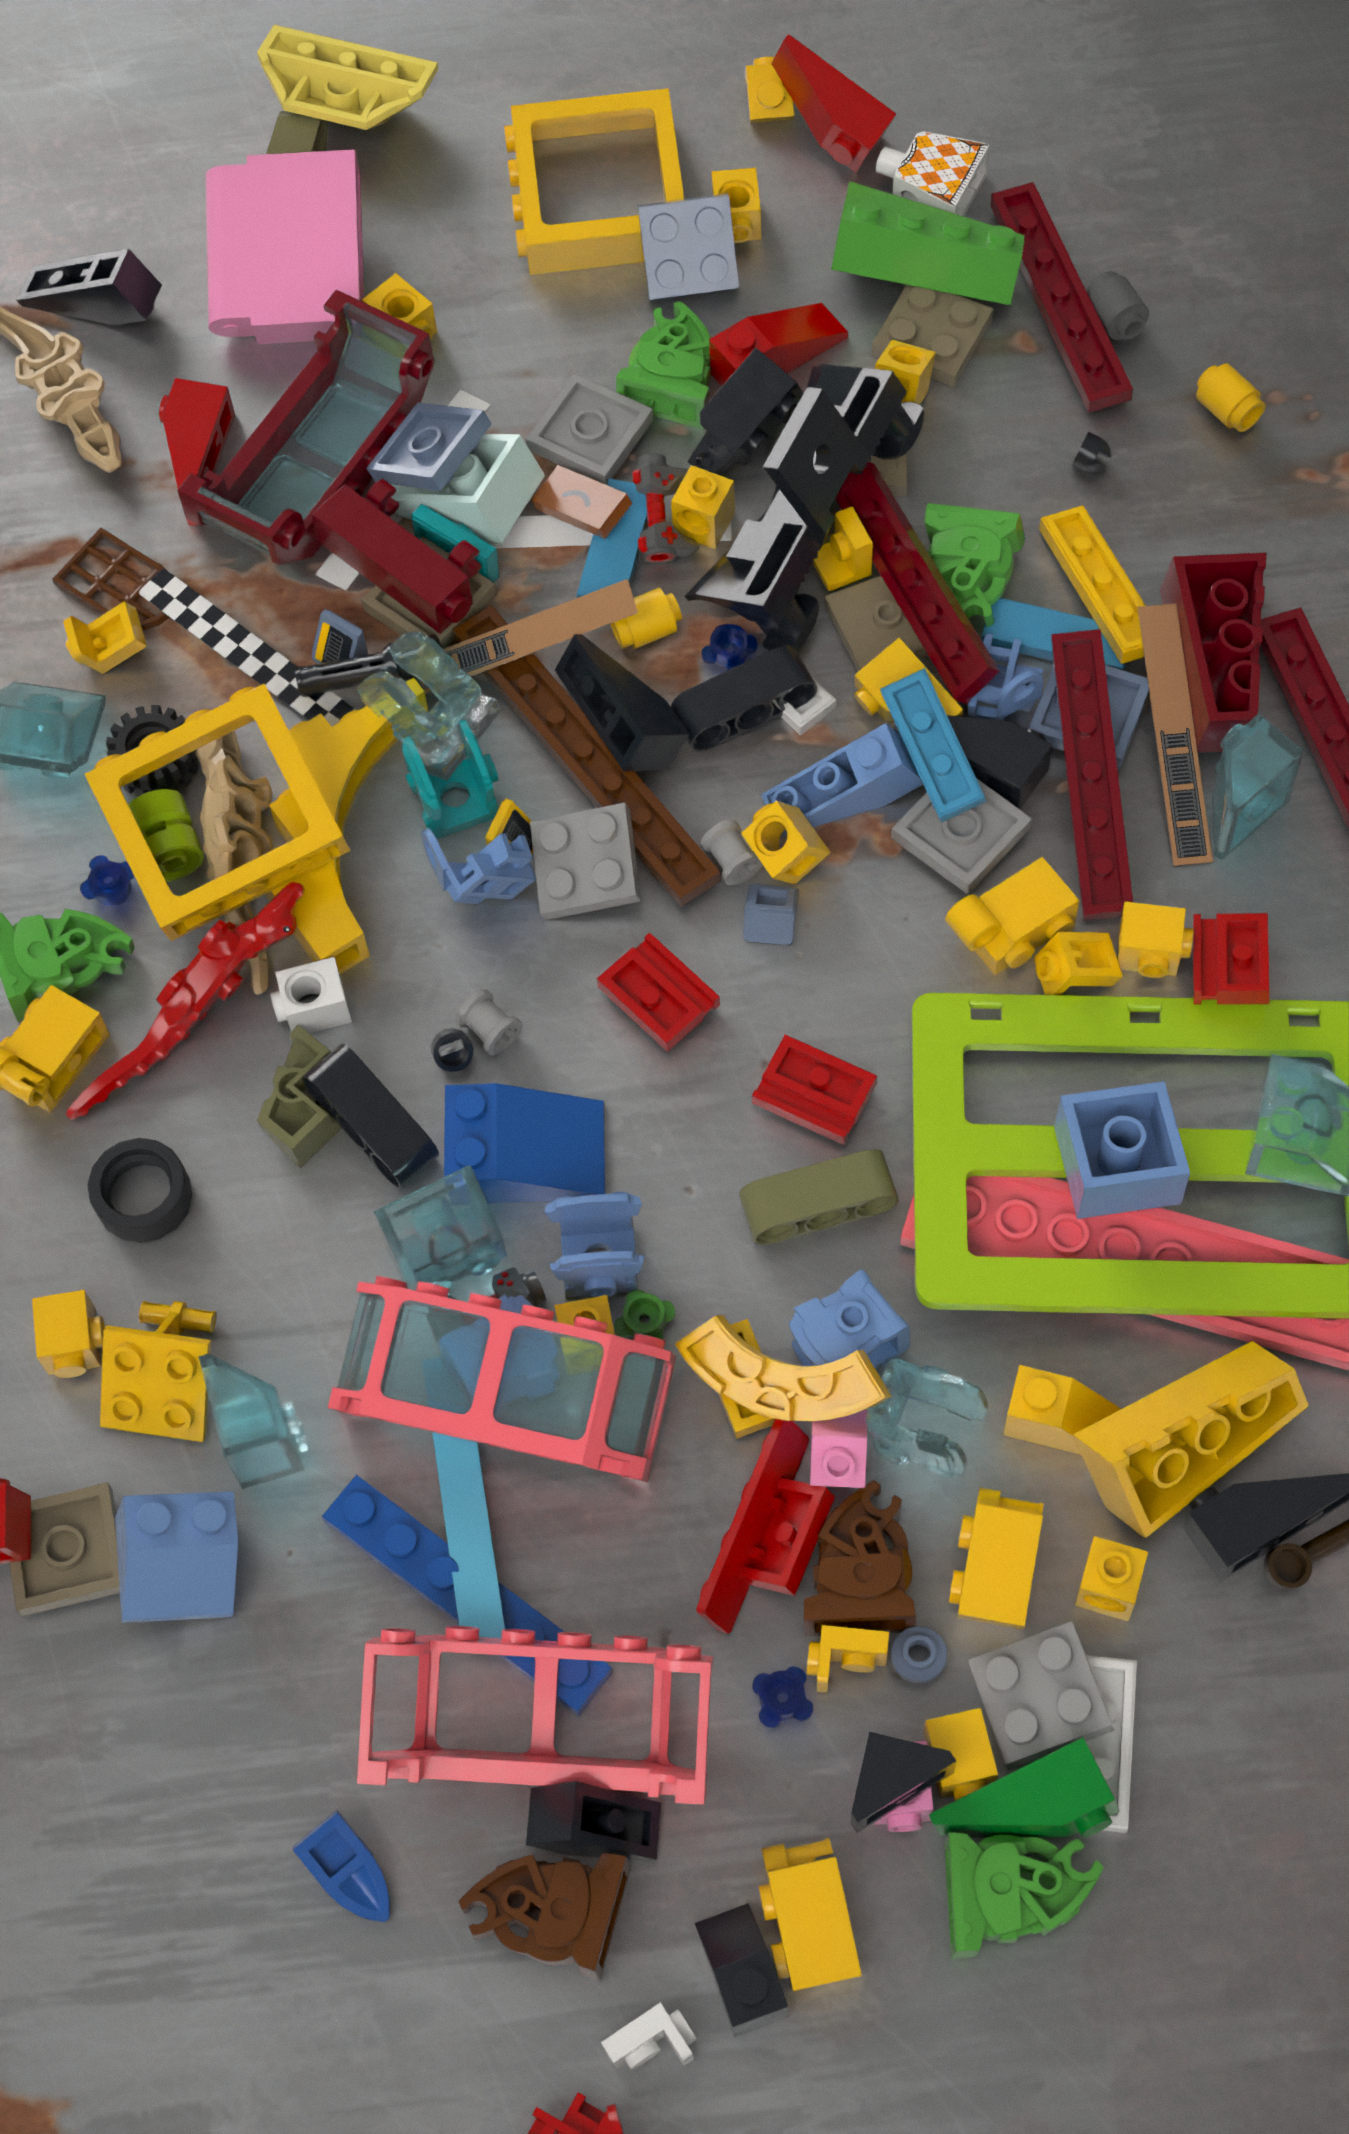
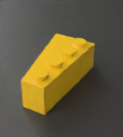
[1072,1341,1309,1539]

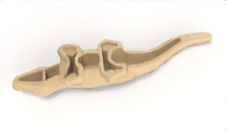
[0,306,122,473]
[195,730,273,995]

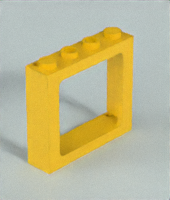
[504,88,684,275]
[84,683,350,942]

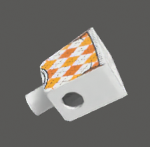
[876,131,989,216]

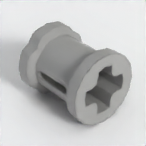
[700,819,763,886]
[455,989,522,1056]

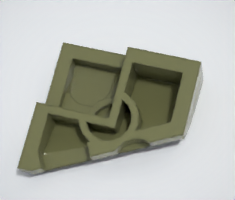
[257,1025,342,1168]

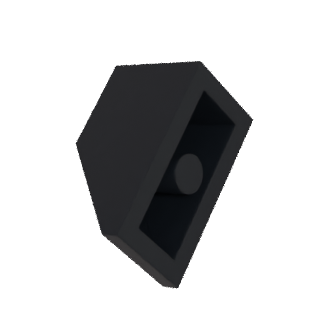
[526,1781,661,1861]
[695,1903,789,2037]

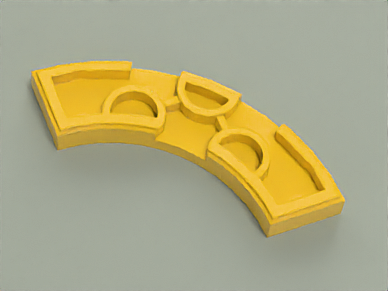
[675,1315,892,1421]

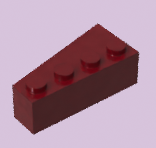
[1160,552,1267,753]

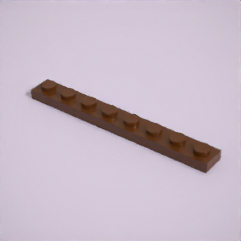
[453,605,721,907]

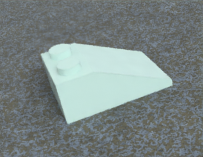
[391,434,545,543]

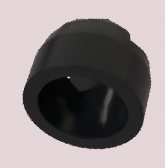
[1072,431,1112,474]
[431,1028,474,1072]

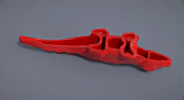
[65,882,305,1120]

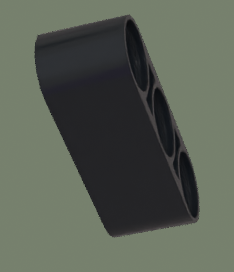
[671,645,818,752]
[302,1043,439,1188]

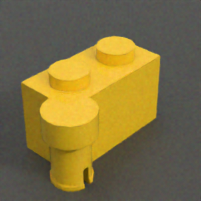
[0,985,110,1113]
[948,1487,1044,1630]
[758,1838,862,1991]

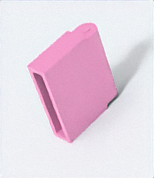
[205,149,366,344]

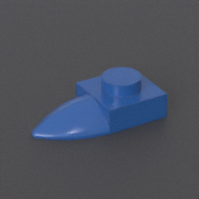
[292,1810,389,1922]

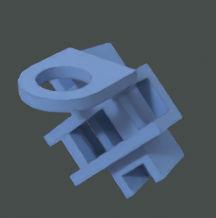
[968,633,1043,721]
[421,828,536,904]

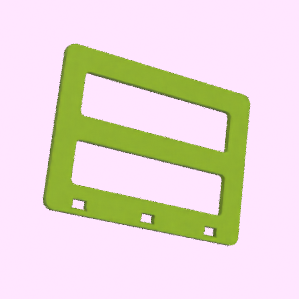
[911,993,1349,1319]

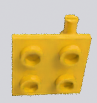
[100,1301,217,1442]

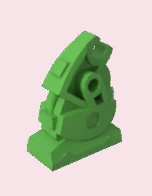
[616,301,711,429]
[924,503,1025,627]
[0,909,135,1022]
[944,1832,1103,1960]

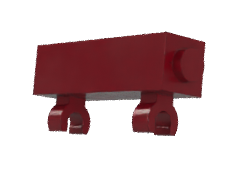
[311,478,481,634]

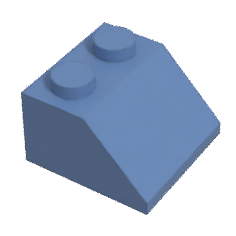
[115,1491,238,1623]

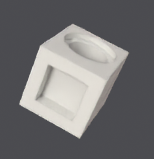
[270,957,352,1034]

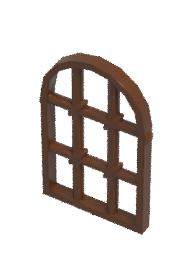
[52,527,170,630]

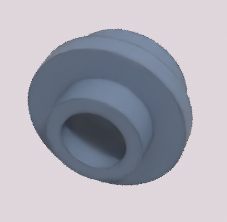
[891,1626,947,1683]

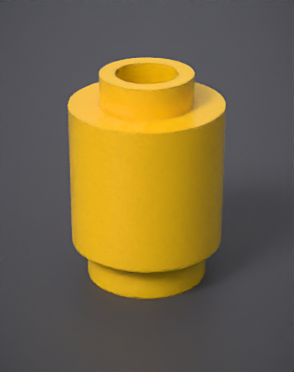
[1196,363,1266,432]
[610,587,682,649]

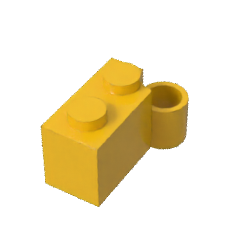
[945,856,1079,975]

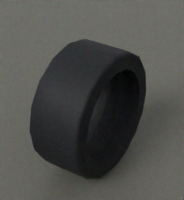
[87,1138,192,1243]

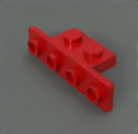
[696,1419,835,1634]

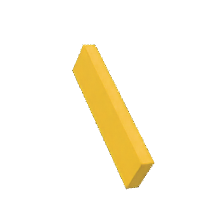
[1039,505,1146,664]

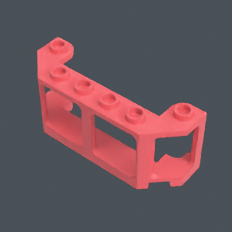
[357,1626,714,1805]

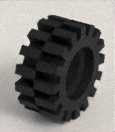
[106,705,199,796]

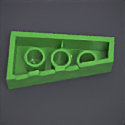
[831,181,1025,305]

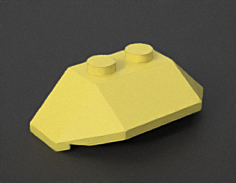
[257,25,438,130]

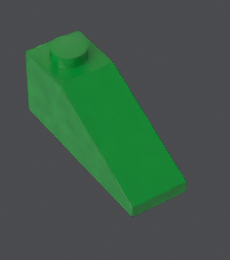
[928,1738,1119,1838]

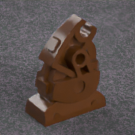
[804,1480,916,1637]
[458,1853,631,1982]

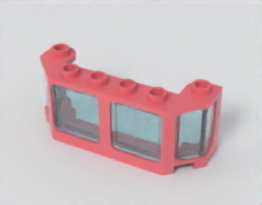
[328,1276,677,1483]

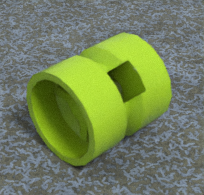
[128,789,205,882]

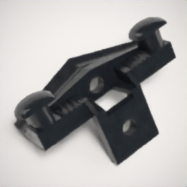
[685,364,925,650]

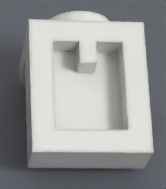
[601,2002,697,2070]

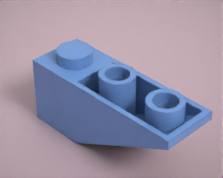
[761,723,923,837]

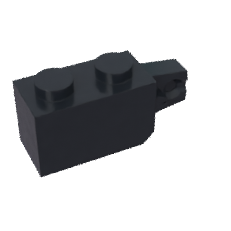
[687,348,804,475]

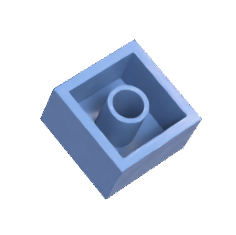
[1054,1081,1190,1219]

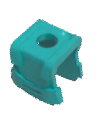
[402,720,499,839]

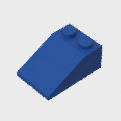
[444,1083,605,1205]

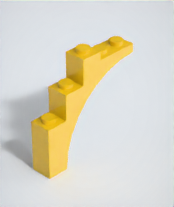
[265,678,429,974]

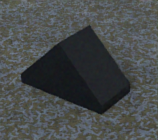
[851,1732,956,1833]

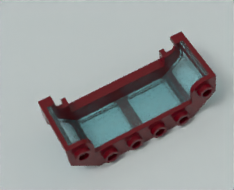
[177,289,435,565]

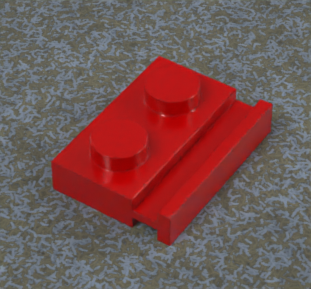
[1193,913,1269,1005]
[596,932,720,1052]
[751,1034,877,1145]

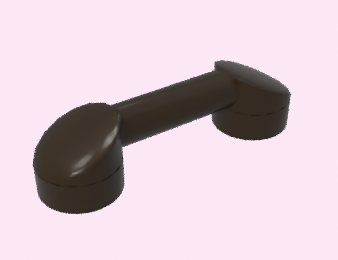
[1264,1519,1349,1590]

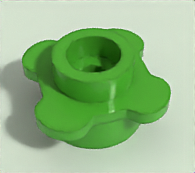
[614,1290,675,1340]

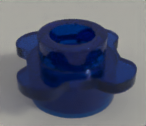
[701,624,758,670]
[80,855,135,906]
[752,1666,813,1728]

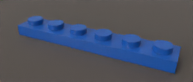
[322,1474,613,1716]

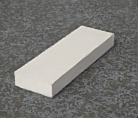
[1085,1655,1137,1833]

